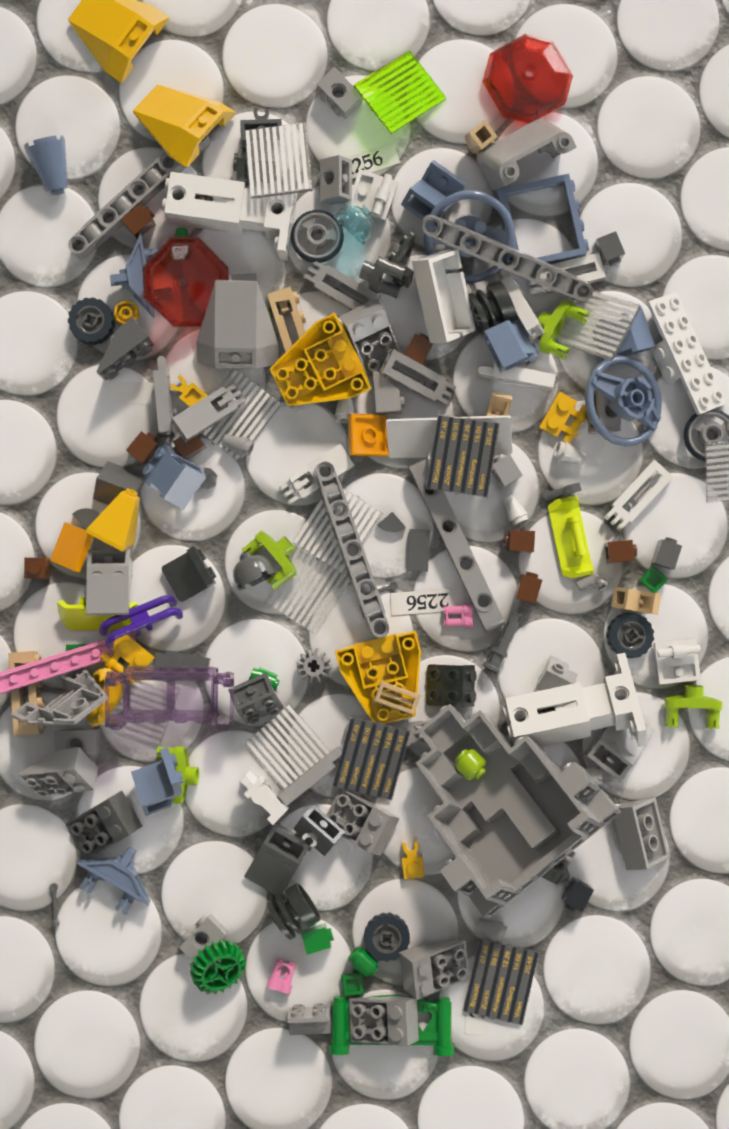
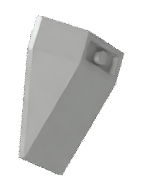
[196,280,279,369]

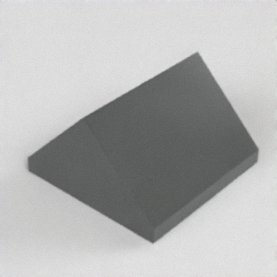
[93,461,145,505]

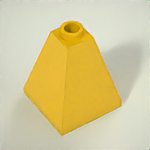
[85,488,140,552]

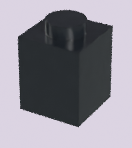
[561,877,594,912]

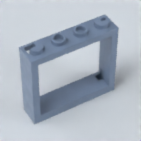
[495,174,589,274]

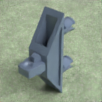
[110,234,172,318]
[76,847,151,915]

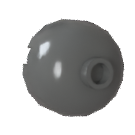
[233,553,276,590]

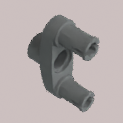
[359,256,406,299]

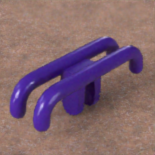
[99,595,183,649]

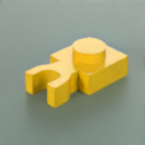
[170,375,208,407]
[401,841,425,879]

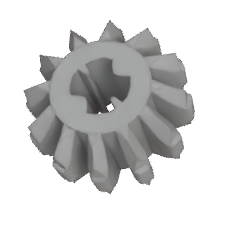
[297,648,332,683]

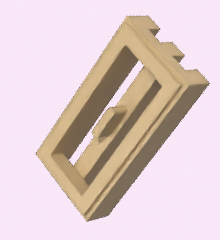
[374,681,420,715]

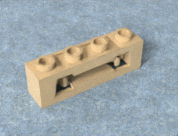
[267,286,306,352]
[8,651,46,736]

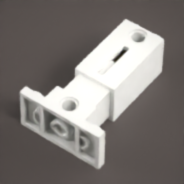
[162,168,298,261]
[503,653,646,747]

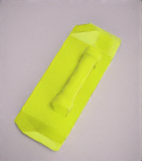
[548,496,594,578]
[57,597,138,631]

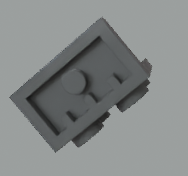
[228,673,284,724]

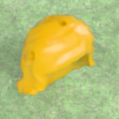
[87,668,123,727]

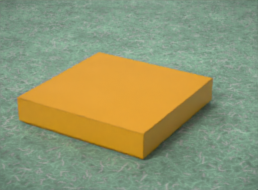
[348,413,389,457]
[50,522,94,573]

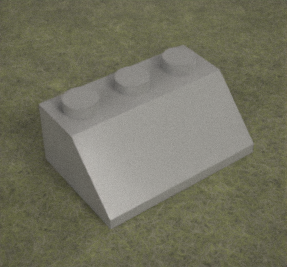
[614,797,670,870]

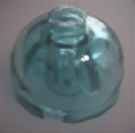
[334,204,374,245]

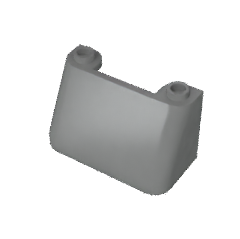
[477,118,577,191]

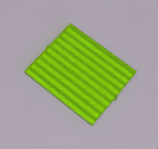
[353,50,447,134]

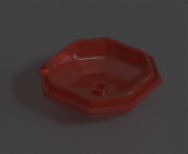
[482,34,573,124]
[142,237,229,327]

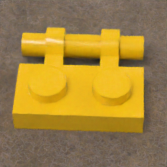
[539,391,587,443]
[100,635,155,684]

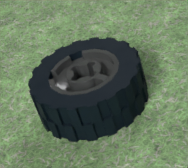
[68,297,116,345]
[606,613,654,658]
[364,912,410,962]

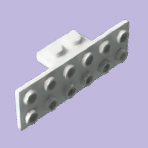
[647,292,726,415]
[386,415,513,467]

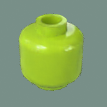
[455,749,486,780]

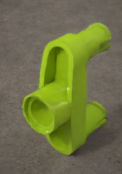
[538,299,590,360]
[242,530,297,590]
[664,684,723,729]
[156,746,199,805]

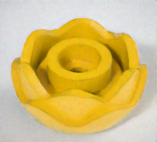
[114,300,139,325]

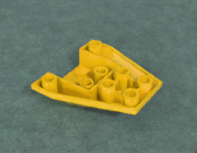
[68,0,169,84]
[133,84,236,167]
[270,313,372,406]
[335,630,421,725]

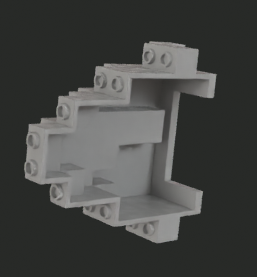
[416,704,621,918]

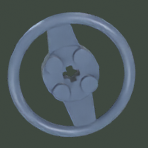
[424,190,515,283]
[585,356,662,447]

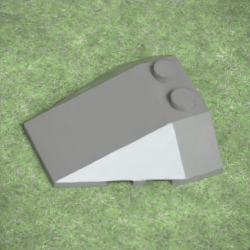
[11,668,108,726]

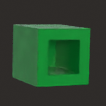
[301,923,334,955]

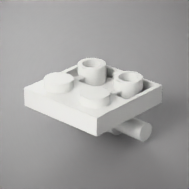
[347,169,398,222]
[653,639,701,684]

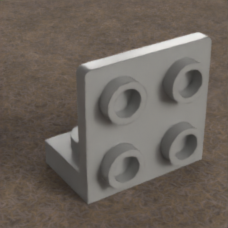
[287,1003,331,1035]

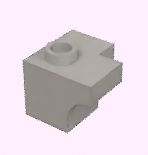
[536,655,577,691]

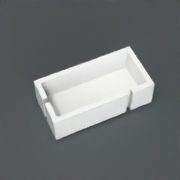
[411,249,476,343]

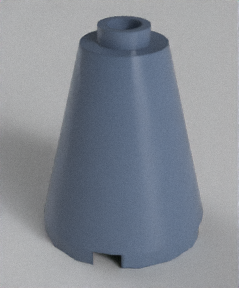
[24,135,68,196]

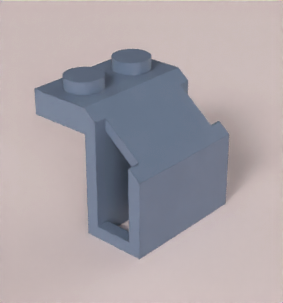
[401,160,467,225]
[587,308,655,364]
[483,320,538,373]
[142,442,206,510]
[131,747,184,816]

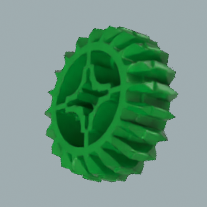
[190,939,246,995]

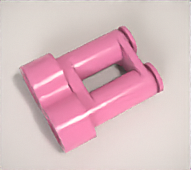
[443,603,473,628]
[266,958,296,994]

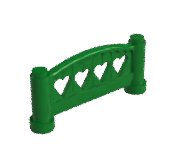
[329,995,454,1056]

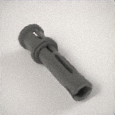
[482,611,523,674]

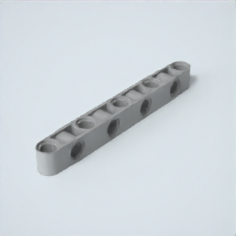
[68,134,210,259]
[421,214,593,301]
[408,458,505,633]
[314,461,390,638]

